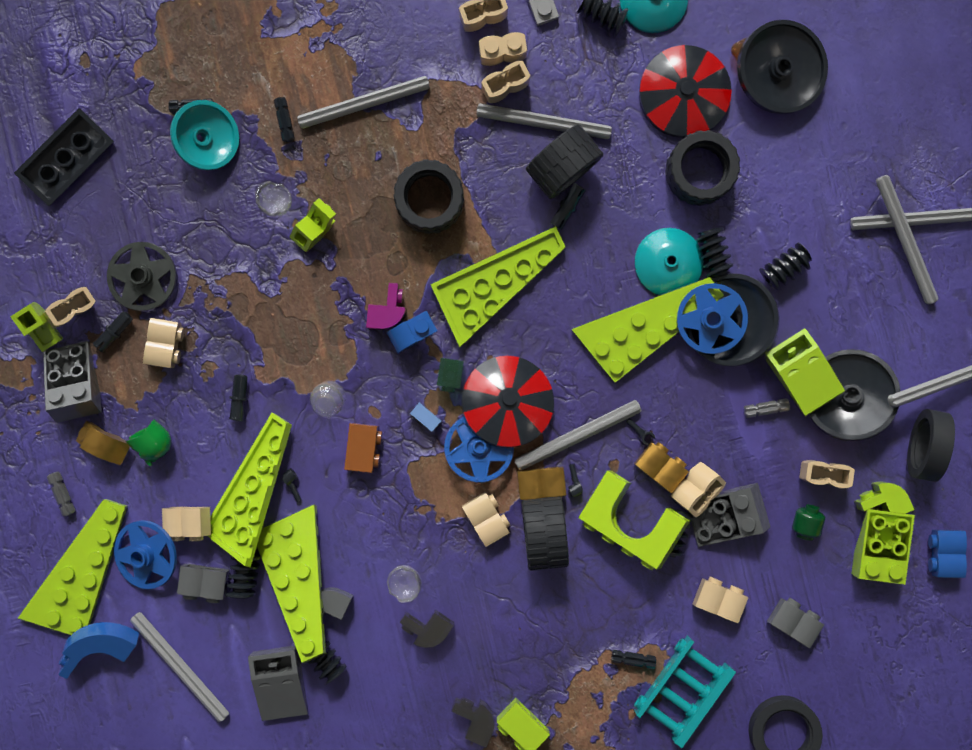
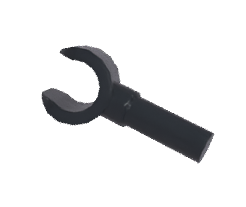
[626,418,655,445]
[568,464,583,497]
[283,468,301,502]

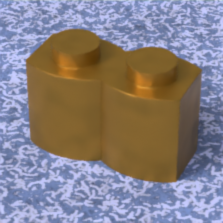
[634,442,689,493]
[517,467,566,500]

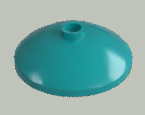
[619,0,688,33]
[170,100,239,170]
[634,228,704,296]

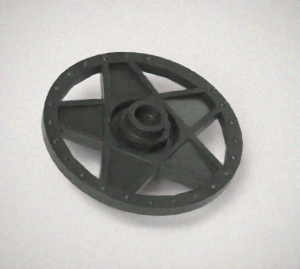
[107,242,177,311]

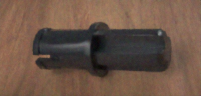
[93,311,133,353]
[229,374,248,421]

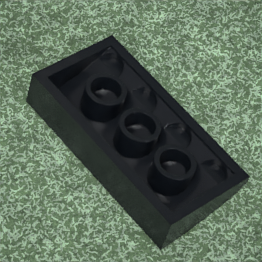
[14,108,114,206]

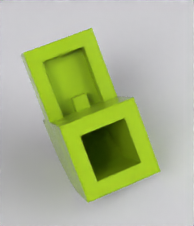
[290,198,336,252]
[10,302,63,352]
[854,481,914,514]

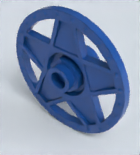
[677,283,748,354]
[444,417,514,483]
[114,520,177,589]

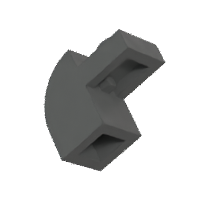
[321,587,353,620]

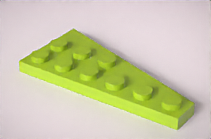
[430,226,565,347]
[572,277,724,382]
[208,413,292,567]
[18,499,128,635]
[257,504,326,663]

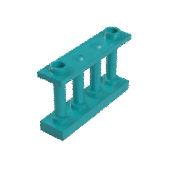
[634,635,736,748]

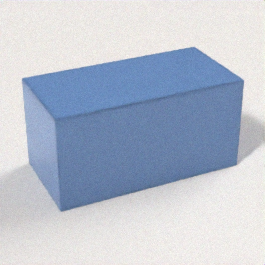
[410,402,442,432]

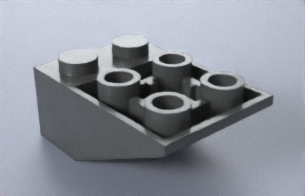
[43,341,102,423]
[688,483,771,547]
[248,645,308,721]

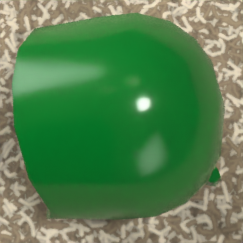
[125,419,172,467]

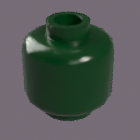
[792,504,825,541]

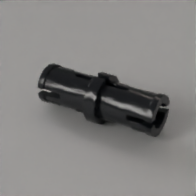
[550,183,586,230]

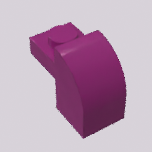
[366,283,407,330]

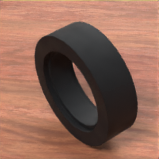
[907,409,955,482]
[749,695,823,750]

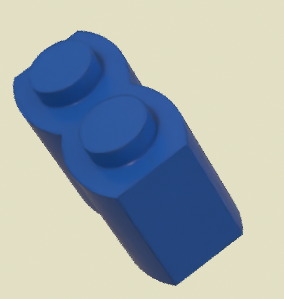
[928,529,967,578]

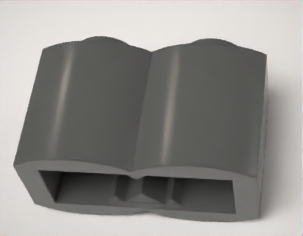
[177,564,230,603]
[767,597,824,648]

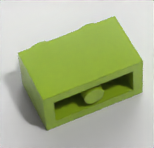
[497,698,550,750]

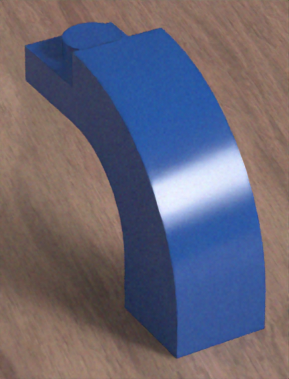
[59,622,139,679]

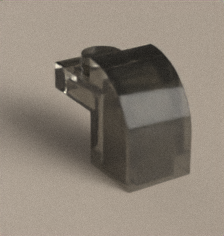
[399,609,454,648]
[451,697,494,748]

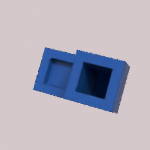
[387,311,438,354]

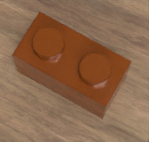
[344,423,382,473]

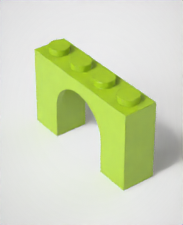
[578,470,690,570]

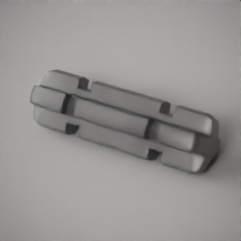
[744,399,790,418]
[47,472,75,516]

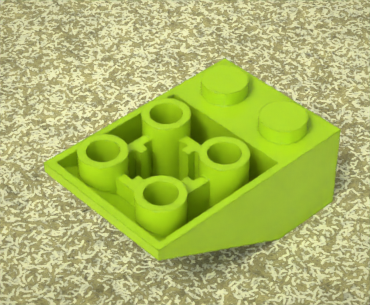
[765,328,845,416]
[851,509,915,585]

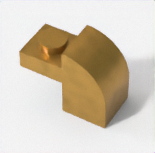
[76,421,130,465]

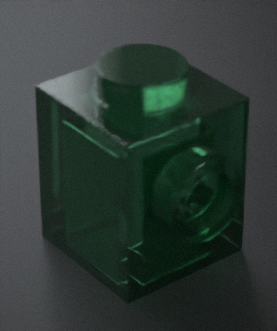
[437,358,464,393]

